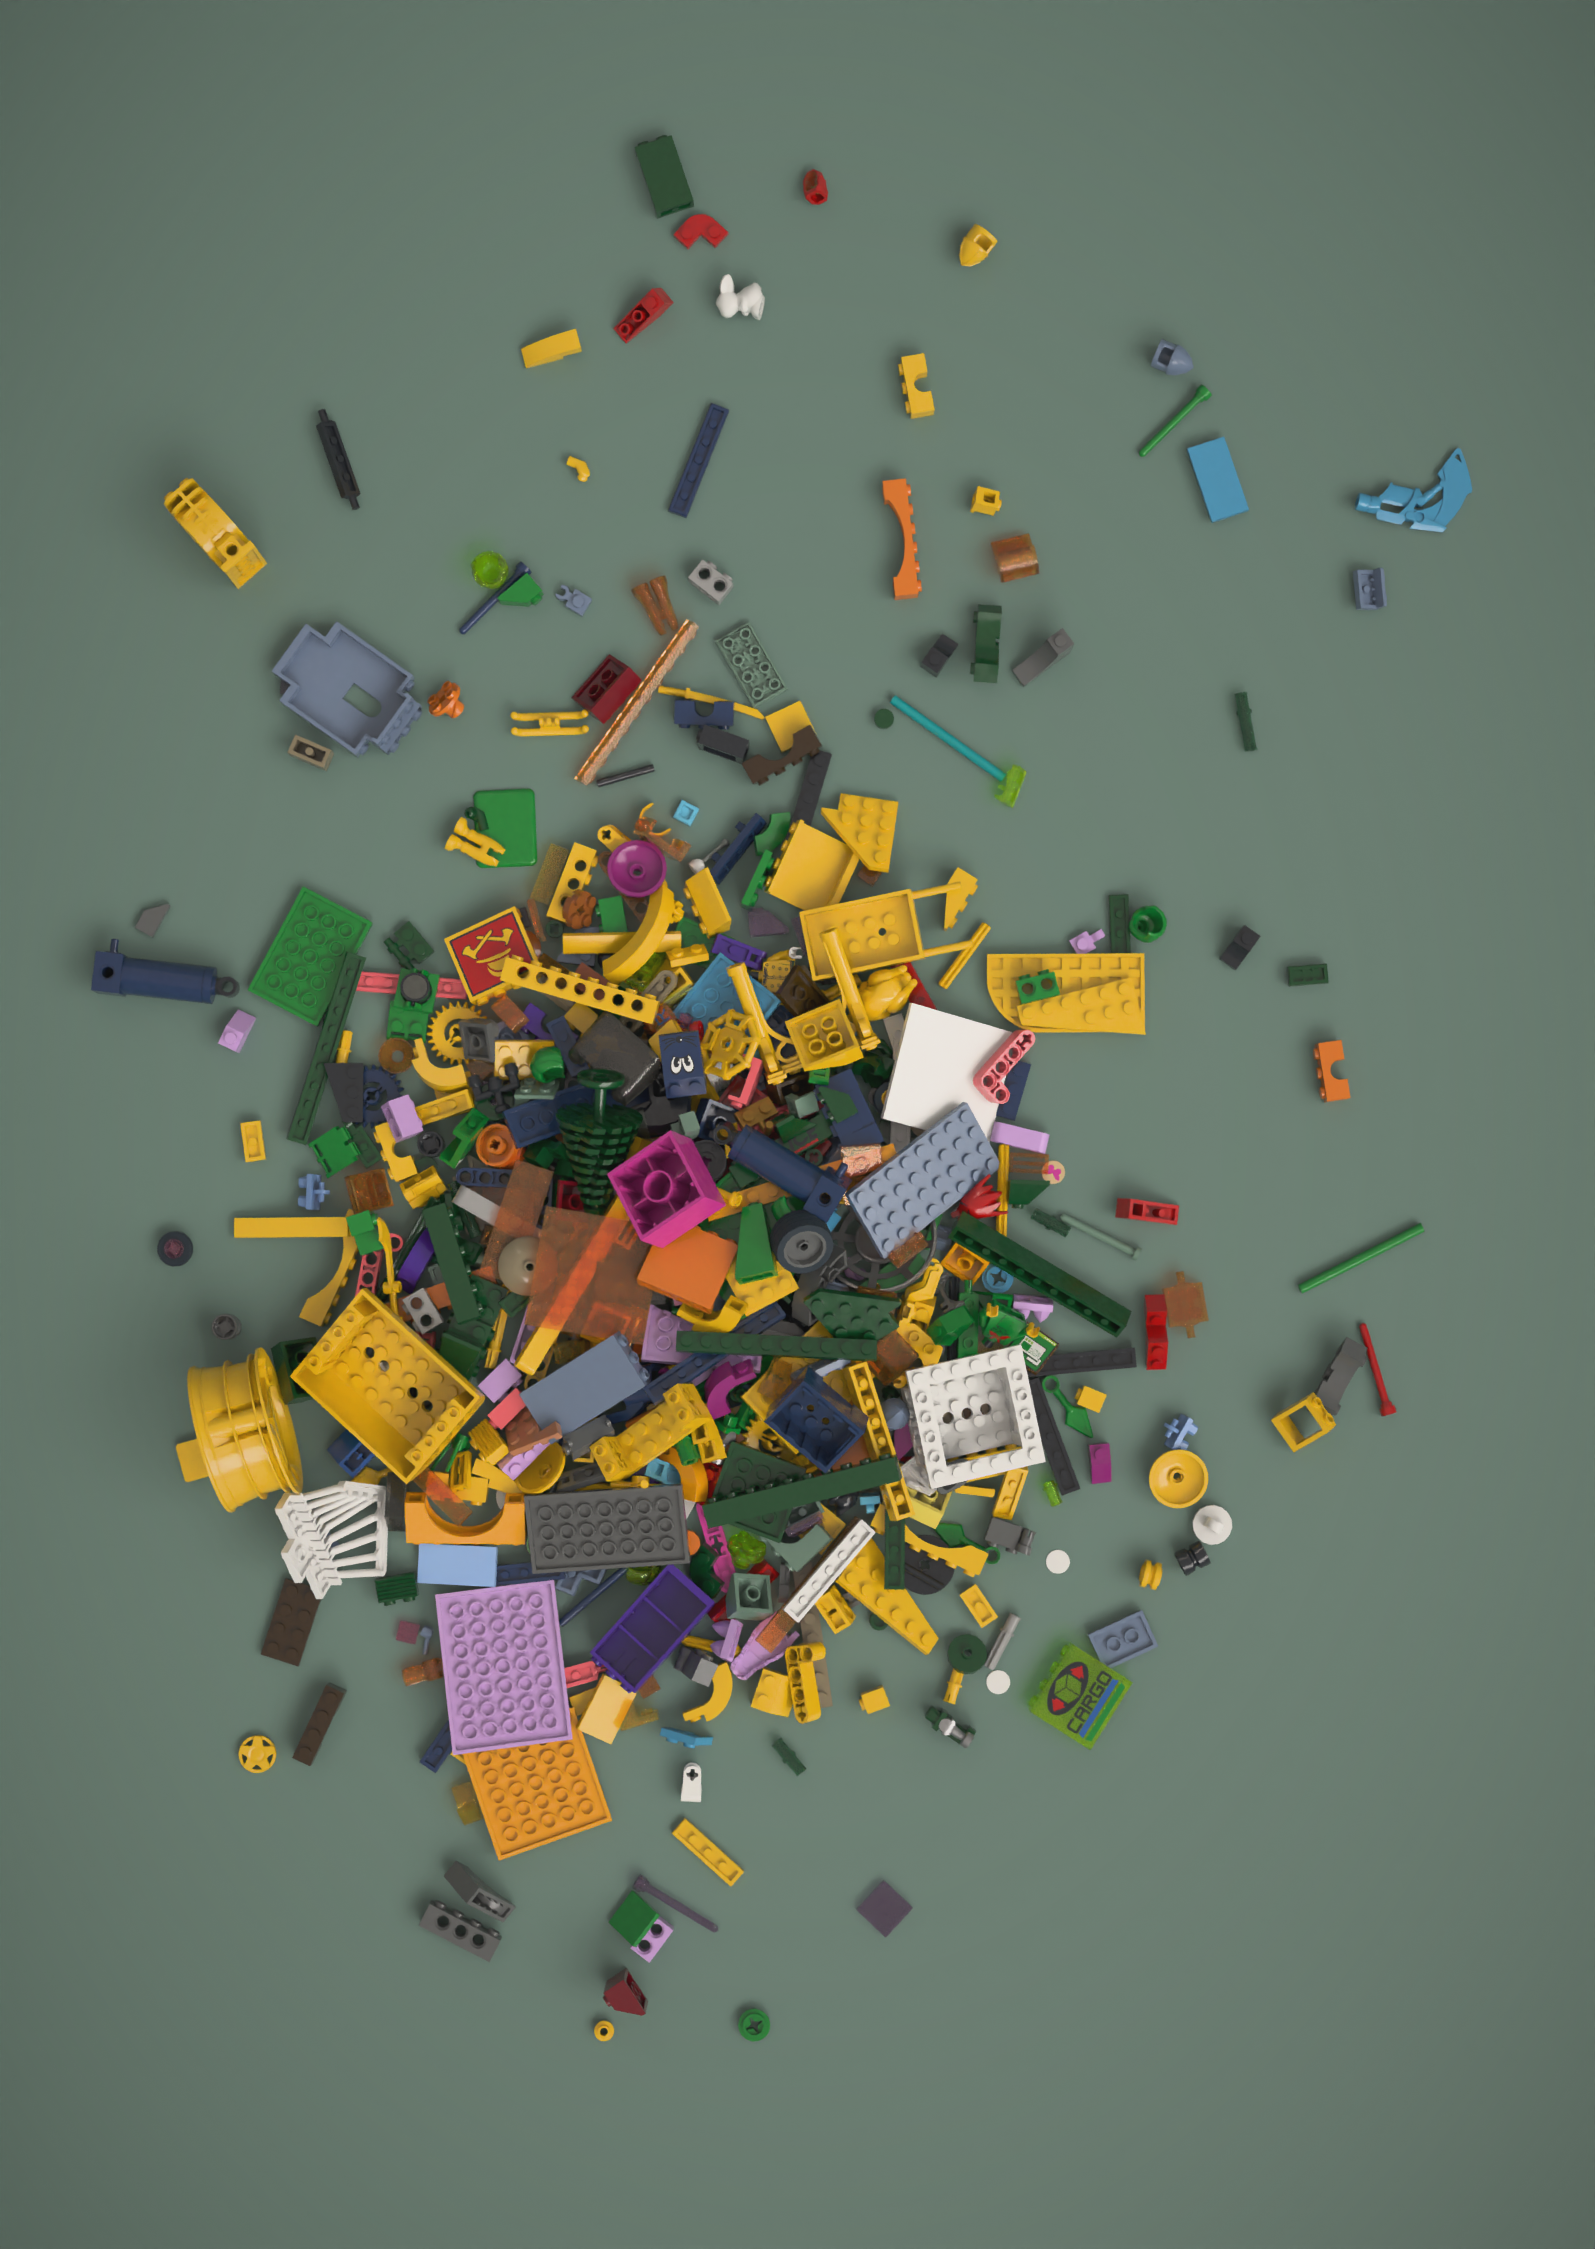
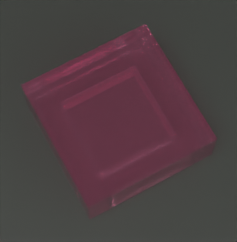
[396,1620,420,1644]

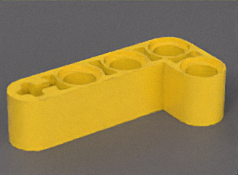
[785,1642,826,1724]

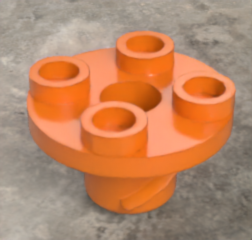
[427,681,464,718]

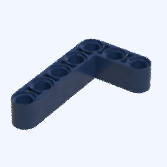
[456,1168,554,1230]

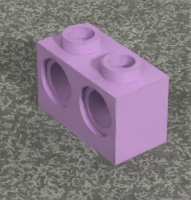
[630,1916,674,1963]

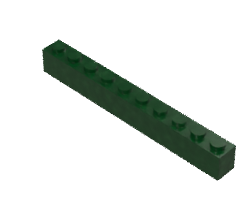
[948,1211,1132,1338]
[702,1453,902,1529]

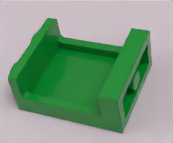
[439,1107,490,1169]

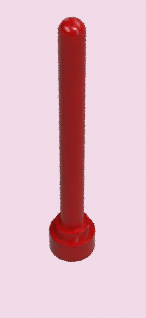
[1359,1323,1397,1417]

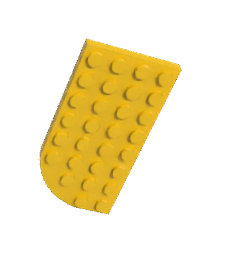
[987,953,1145,1033]

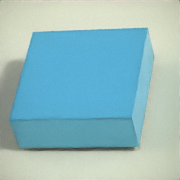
[673,800,699,827]

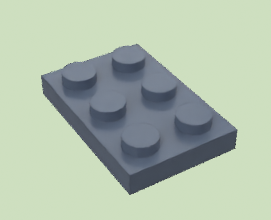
[1087,1610,1159,1671]

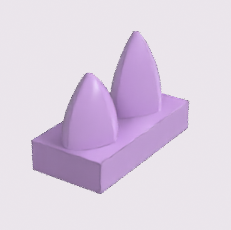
[1013,1294,1053,1323]
[710,1619,743,1662]

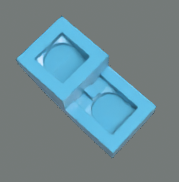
[644,1458,681,1485]

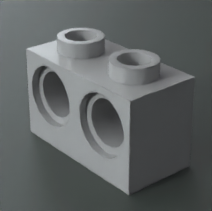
[688,559,734,605]
[402,1287,445,1334]

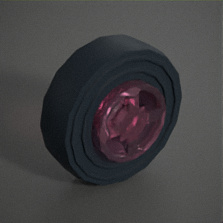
[157,1231,193,1267]

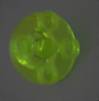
[727,1531,767,1569]

